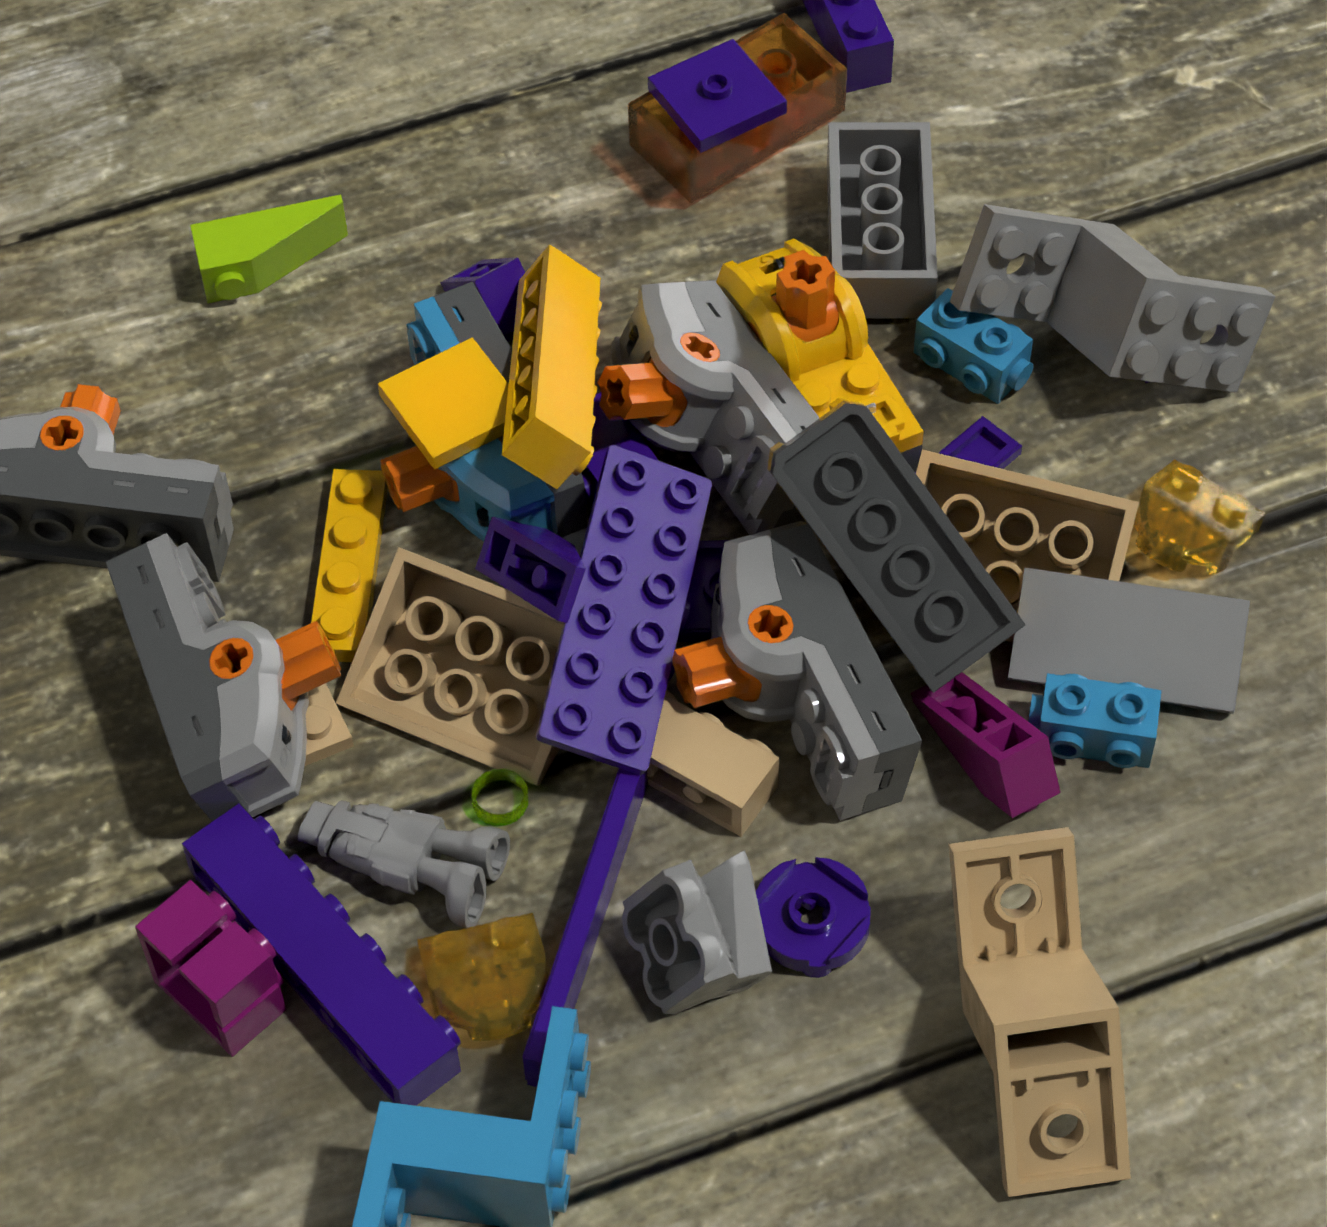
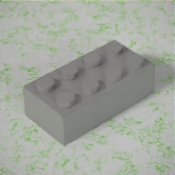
[827,122,938,318]

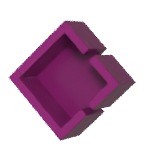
[135,880,286,1057]

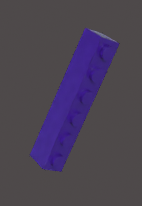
[182,803,461,1106]

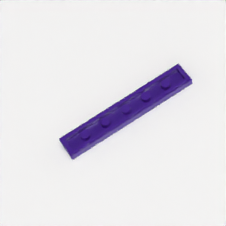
[522,768,648,1087]

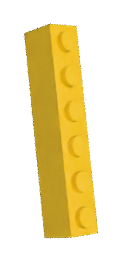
[502,244,602,489]

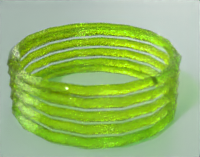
[472,768,528,826]

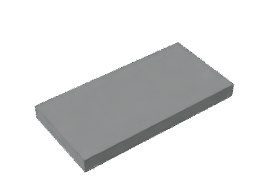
[1008,568,1250,714]

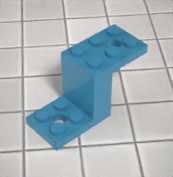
[352,1006,591,1227]

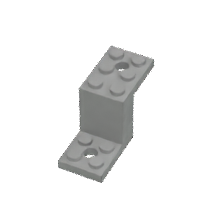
[950,204,1276,392]

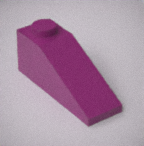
[911,672,1061,818]

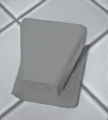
[622,850,772,1015]

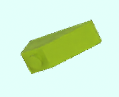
[190,194,348,303]

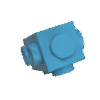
[914,288,1033,404]
[1028,673,1162,768]

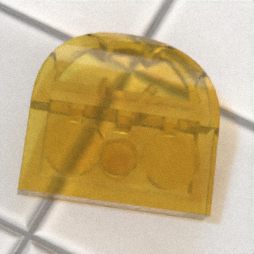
[1133,459,1266,575]
[417,913,549,1041]

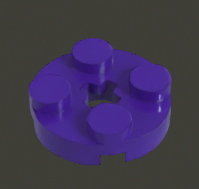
[756,857,871,978]

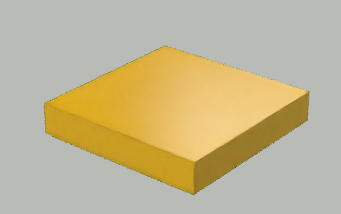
[378,337,509,470]

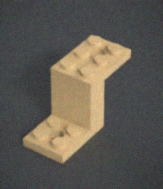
[949,827,1131,1197]

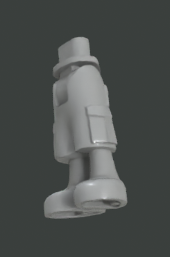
[298,800,510,929]

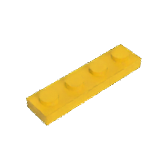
[311,469,388,662]

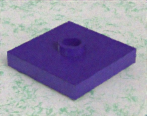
[648,39,787,153]

